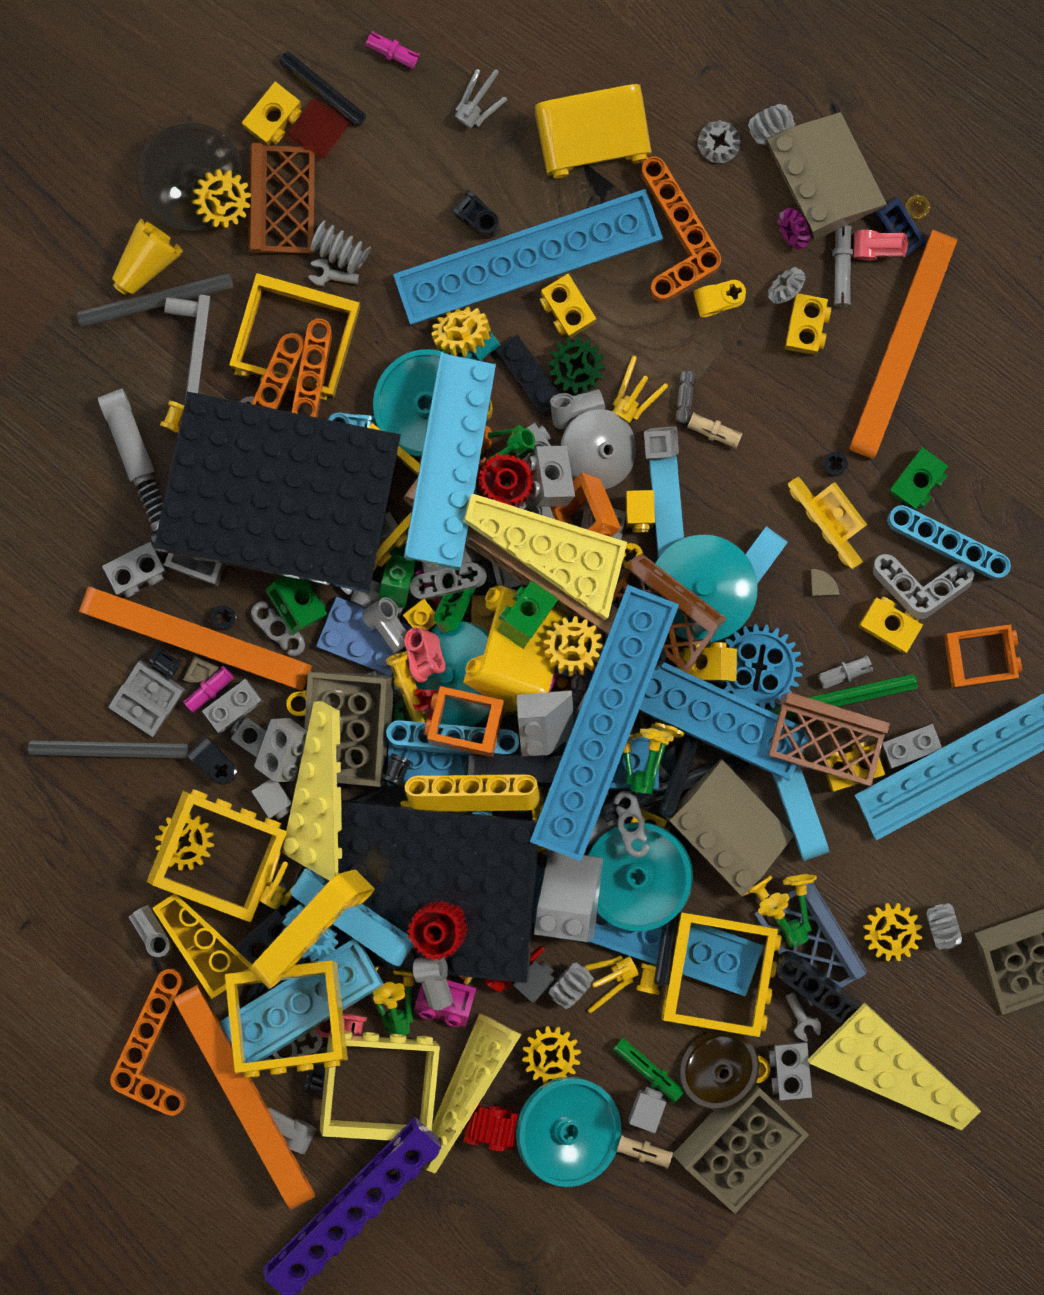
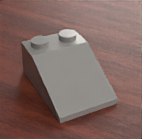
[534,850,603,942]

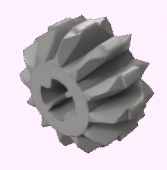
[748,104,795,145]
[926,903,962,950]
[549,962,594,1009]

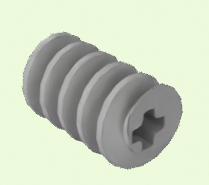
[310,220,371,274]

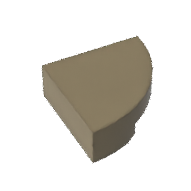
[811,569,839,596]
[183,656,220,683]

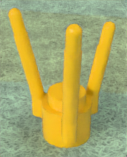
[612,356,668,423]
[259,843,294,910]
[584,955,639,1013]

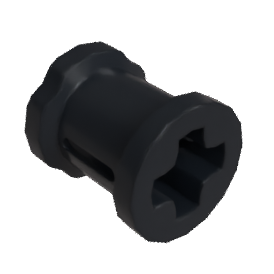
[147,646,183,680]
[380,753,414,788]

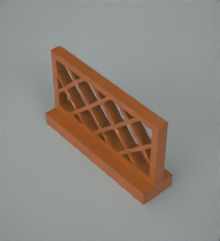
[248,143,315,254]
[613,553,727,672]
[768,692,890,787]

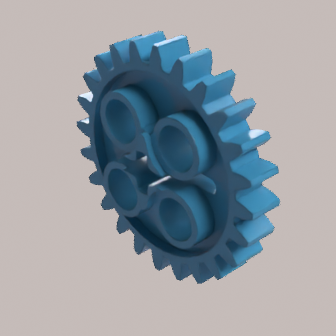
[718,624,803,710]

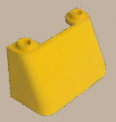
[535,84,652,179]
[463,585,569,712]

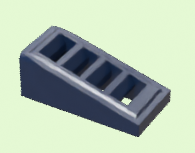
[873,197,926,257]

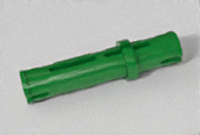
[612,1037,685,1104]

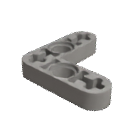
[873,554,974,619]

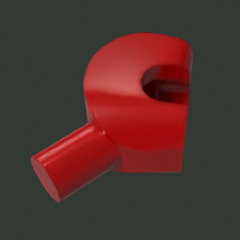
[413,689,441,723]

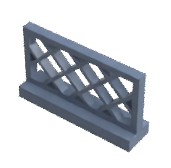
[754,882,867,1006]

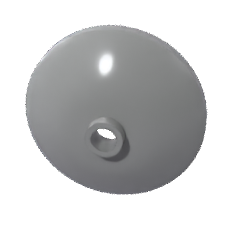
[561,409,636,489]

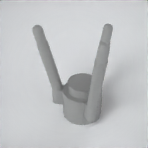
[454,69,507,129]

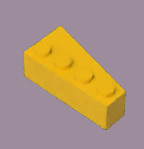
[152,894,252,1000]

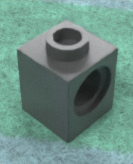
[230,717,266,757]
[513,960,555,1003]

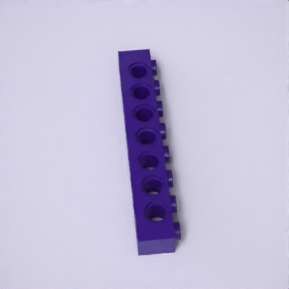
[263,1117,441,1295]

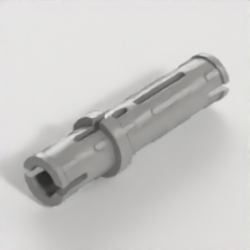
[832,225,853,307]

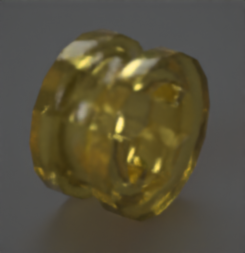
[905,194,930,221]

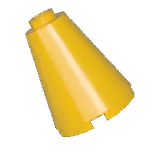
[112,219,183,295]

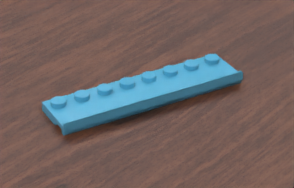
[404,352,496,570]
[855,693,1044,840]

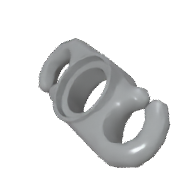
[251,601,305,656]
[613,791,650,858]

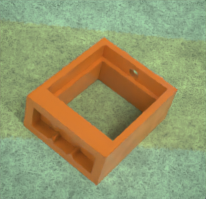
[550,472,621,537]
[944,624,1022,688]
[424,686,506,758]

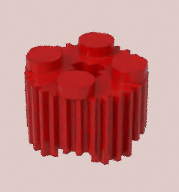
[476,454,533,508]
[407,900,468,961]
[463,1103,520,1152]

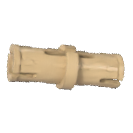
[687,412,743,449]
[616,1135,673,1169]

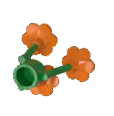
[476,425,535,483]

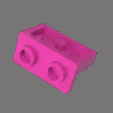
[414,980,476,1027]

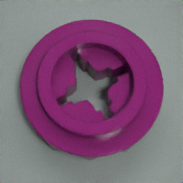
[777,208,810,250]

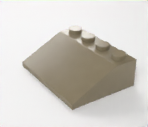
[767,112,887,240]
[304,672,394,787]
[663,759,794,896]
[974,909,1044,1015]
[673,1084,809,1214]

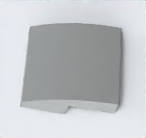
[108,660,185,737]

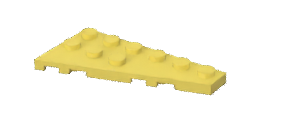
[463,494,627,621]
[282,701,342,881]
[808,1003,981,1130]
[422,1013,522,1173]

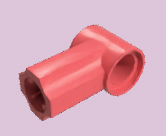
[853,230,908,261]

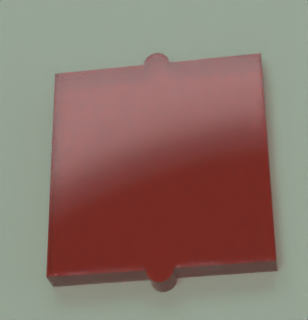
[288,98,351,159]

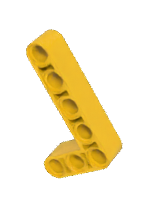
[250,869,375,989]

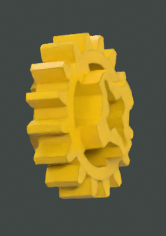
[192,169,251,228]
[432,306,491,357]
[544,616,603,676]
[155,813,215,871]
[863,903,922,961]
[522,1026,581,1084]

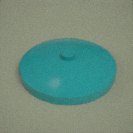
[373,349,449,457]
[649,535,757,643]
[415,621,491,727]
[588,822,693,931]
[516,1077,621,1187]

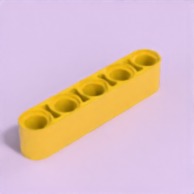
[405,775,541,811]

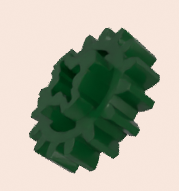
[548,336,606,395]

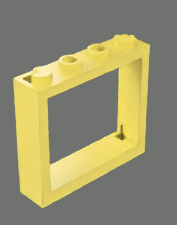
[319,1031,440,1140]

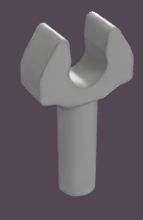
[308,259,359,287]
[785,992,821,1042]

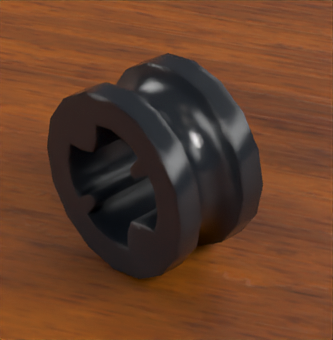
[823,452,848,477]
[211,605,236,630]

